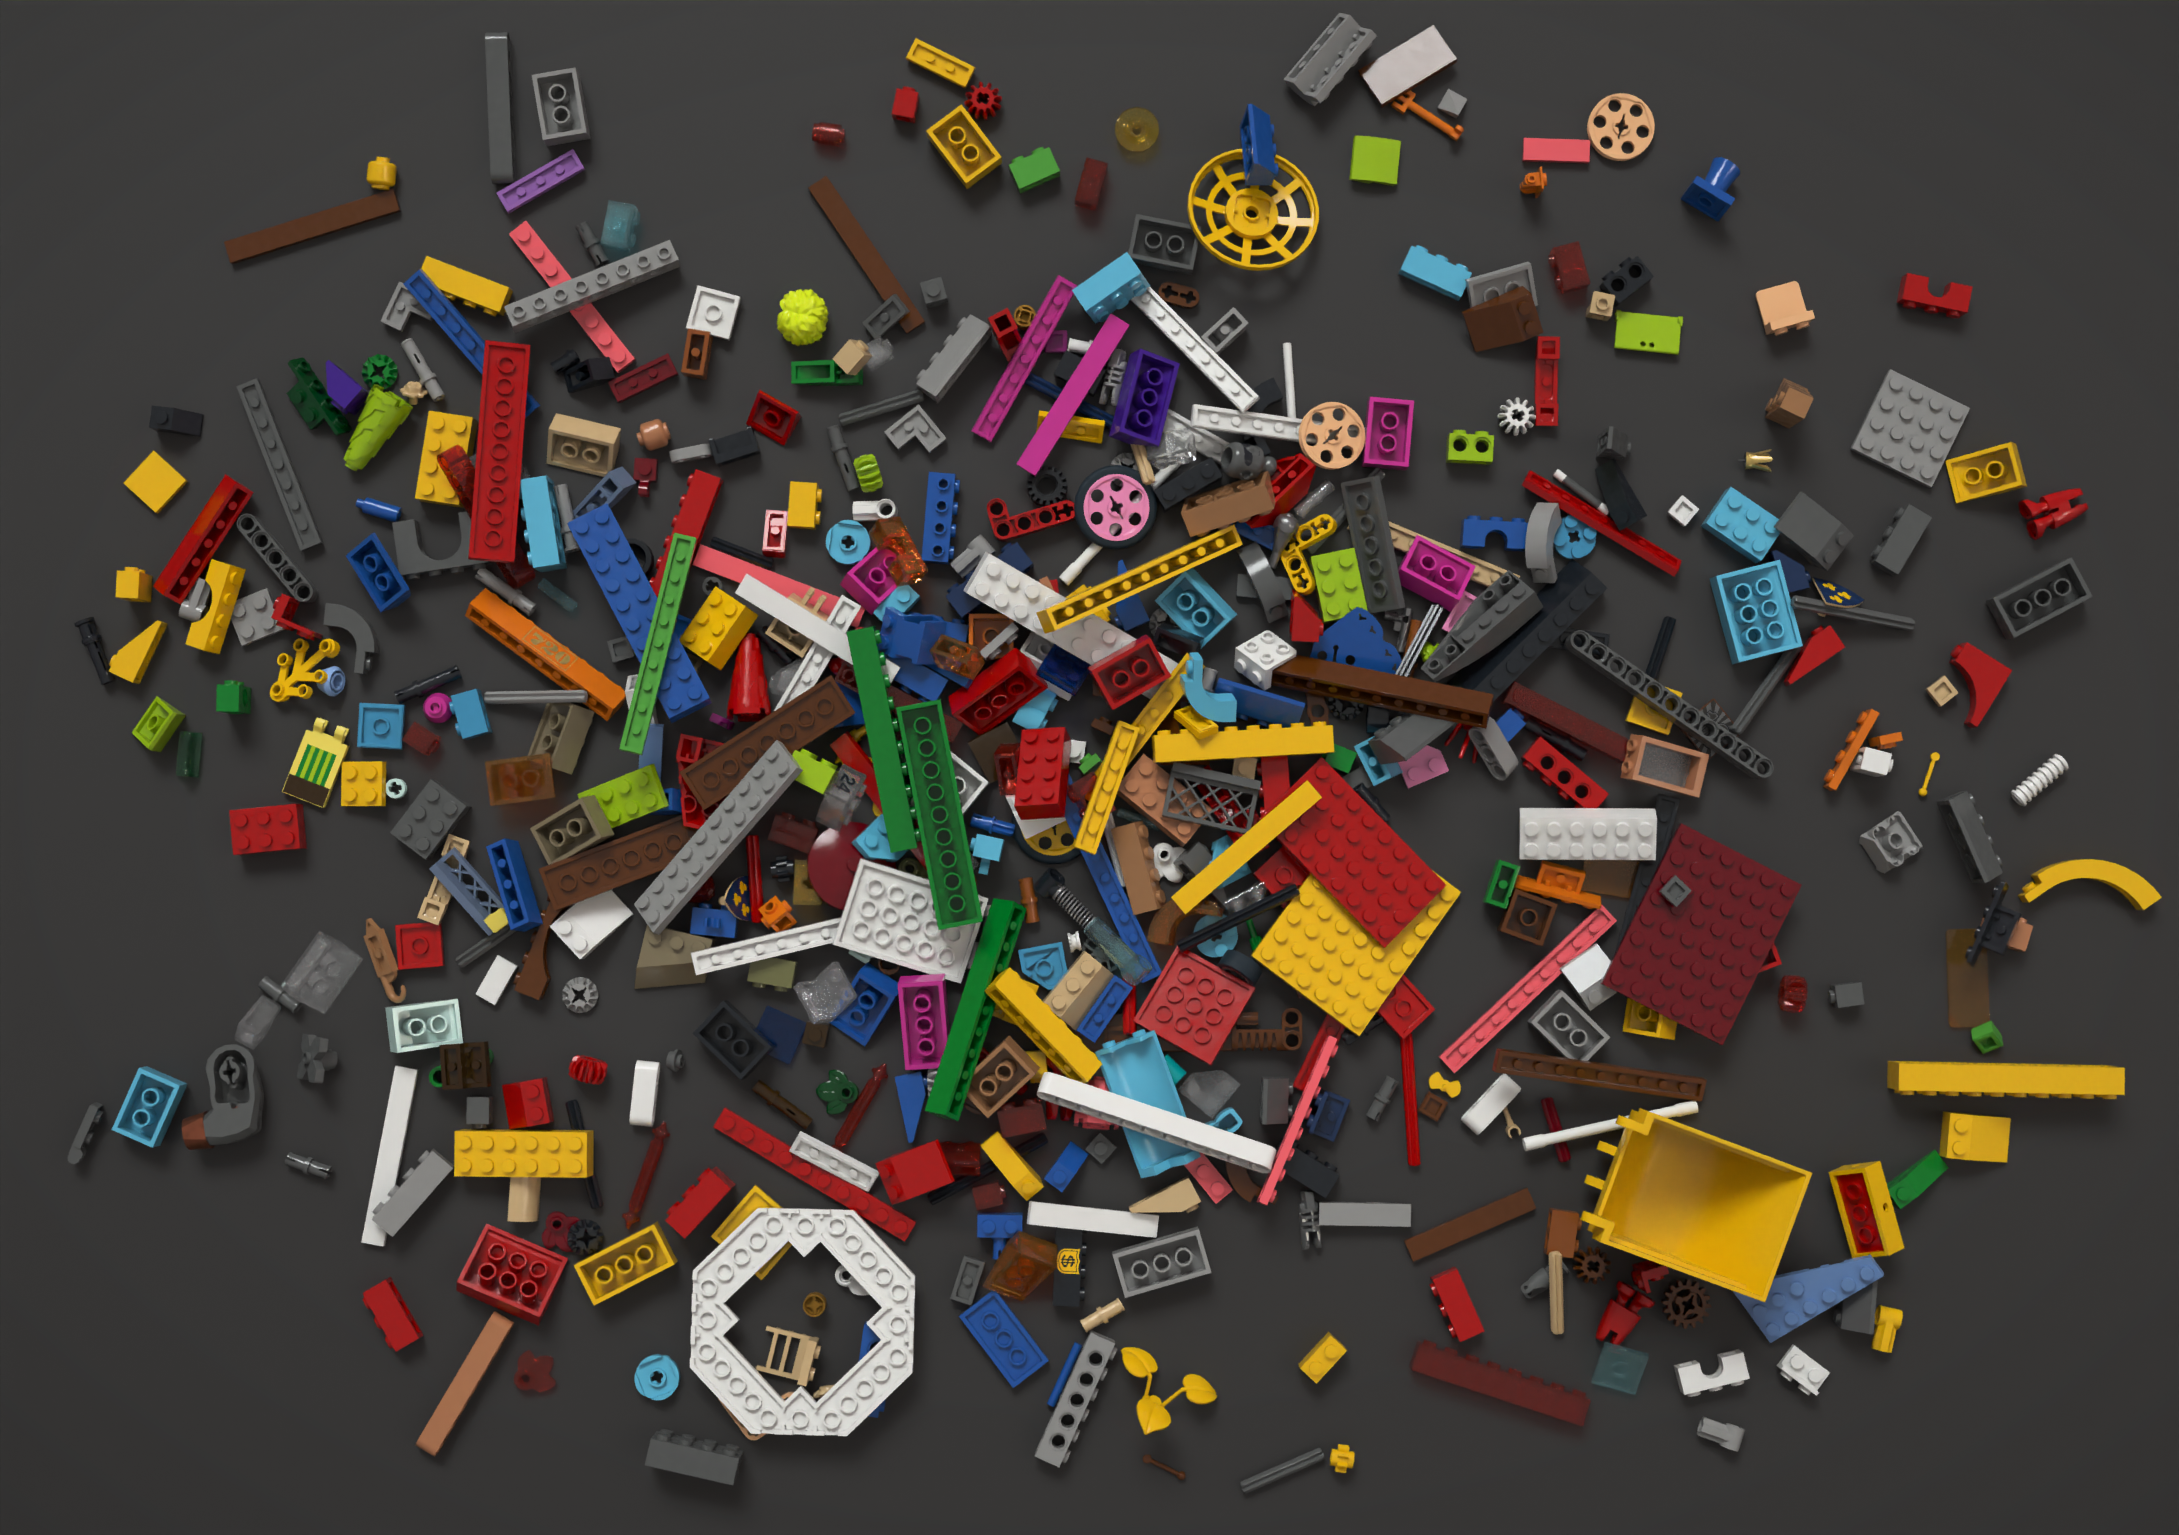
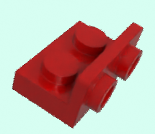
[1631,1260,1669,1294]

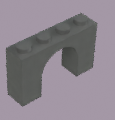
[392,511,492,580]

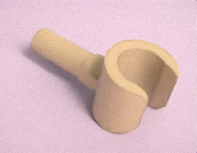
[1502,1106,1521,1138]

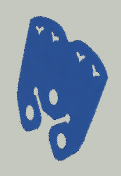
[1310,607,1402,674]

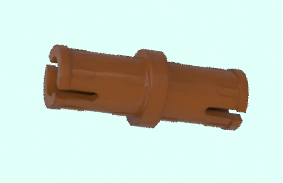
[1018,877,1040,923]

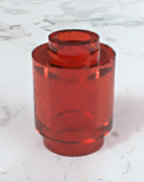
[812,122,845,147]

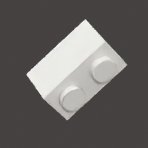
[1850,747,1893,777]

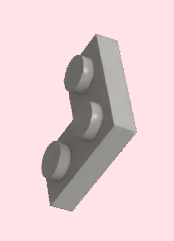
[381,281,433,332]
[884,404,947,453]

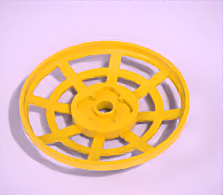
[1187,149,1319,271]

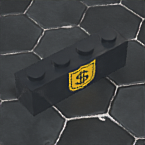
[1052,1227,1087,1307]

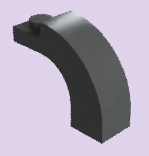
[1236,541,1289,623]
[323,603,379,675]

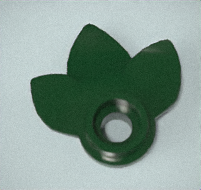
[816,1070,859,1114]

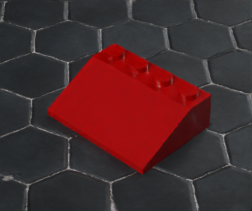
[456,1223,568,1326]

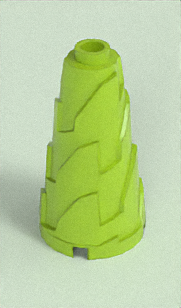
[344,384,413,471]

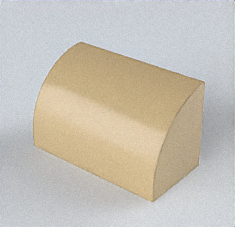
[508,1177,541,1222]

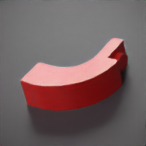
[987,308,1035,367]

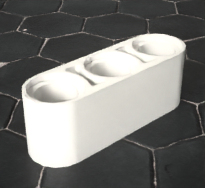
[629,1060,660,1127]
[1461,1074,1521,1135]

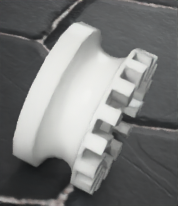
[1067,931,1082,953]

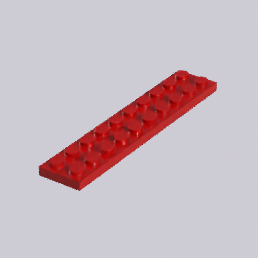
[468,340,530,564]
[1252,846,1435,1040]

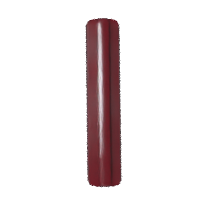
[1541,1097,1571,1162]

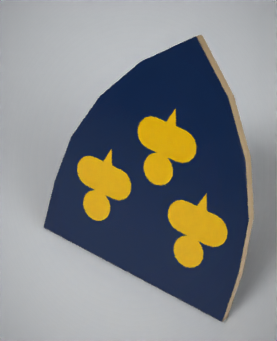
[1812,577,1864,617]
[718,876,751,921]

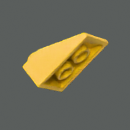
[1945,442,2027,503]
[1939,1111,2011,1162]

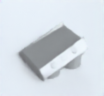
[1859,811,1923,874]

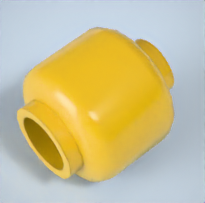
[366,157,397,190]

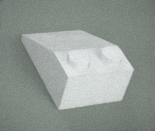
[550,890,633,959]

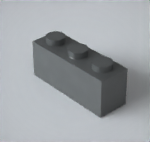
[1870,504,1932,577]

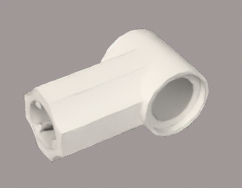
[852,499,898,522]

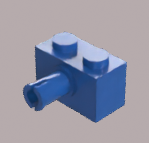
[977,1212,1023,1260]

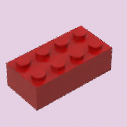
[1014,727,1071,820]

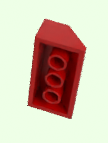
[948,648,1048,735]

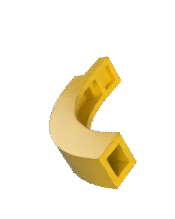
[2018,859,2162,910]

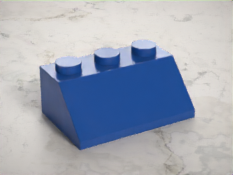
[1239,104,1278,185]
[346,533,411,612]

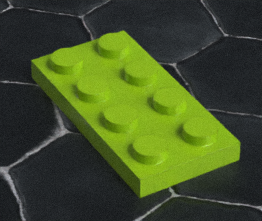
[577,764,669,829]

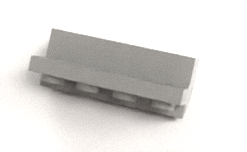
[1283,13,1377,106]

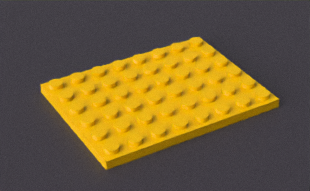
[1251,870,1461,1036]

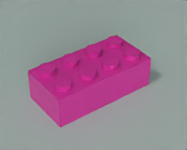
[898,974,950,1070]

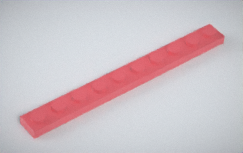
[1438,904,1617,1073]

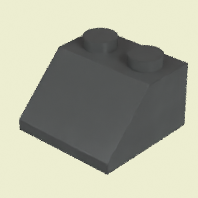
[1260,1076,1293,1125]

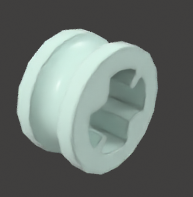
[386,778,407,799]

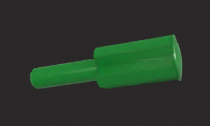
[1246,919,1262,961]

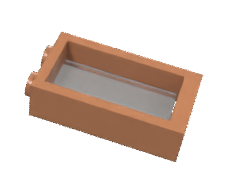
[1620,734,1709,798]

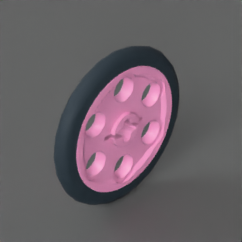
[1074,465,1157,550]

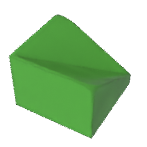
[1971,1021,2003,1054]

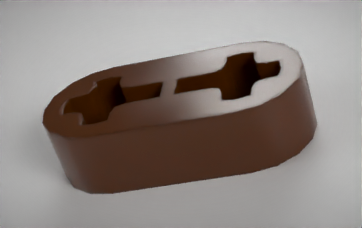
[1158,282,1199,309]

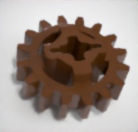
[1661,1279,1711,1329]

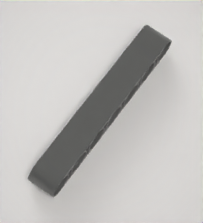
[485,32,516,184]

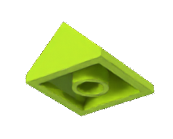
[132,696,186,752]

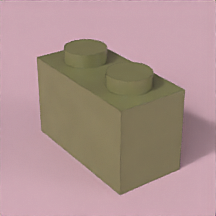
[747,957,798,992]

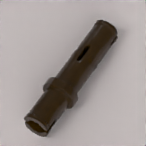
[752,1079,813,1130]

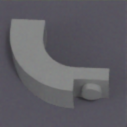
[1525,503,1562,583]

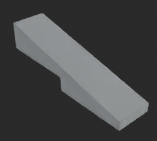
[1319,1201,1412,1227]

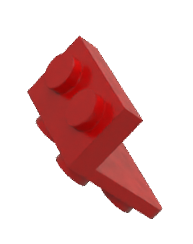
[271,593,323,641]

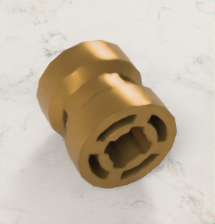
[1014,305,1036,331]
[803,1292,827,1317]

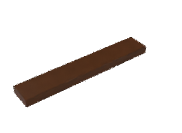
[1404,1187,1536,1262]

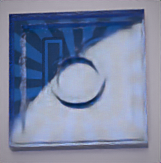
[757,1005,806,1064]

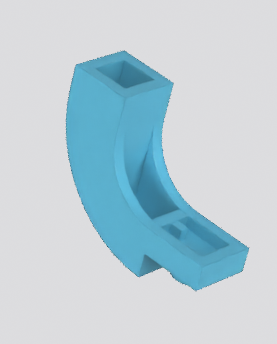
[1180,652,1237,722]

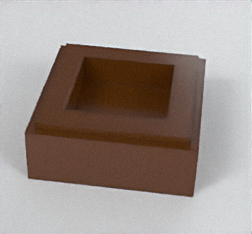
[1417,1091,1448,1121]

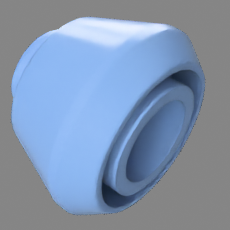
[316,666,345,696]

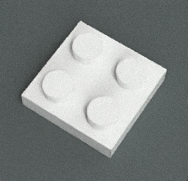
[686,285,741,341]

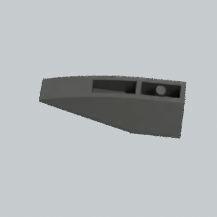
[1421,570,1543,682]

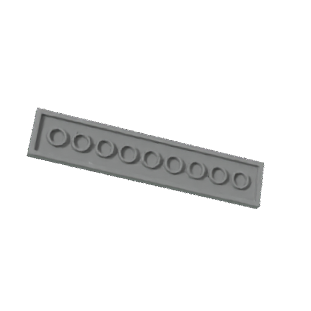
[634,740,803,935]

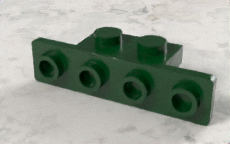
[286,357,352,436]

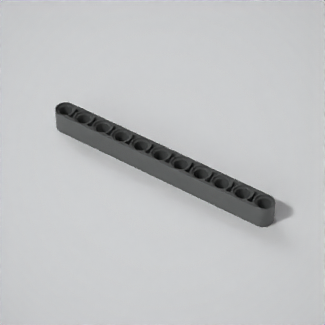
[1565,630,1774,780]

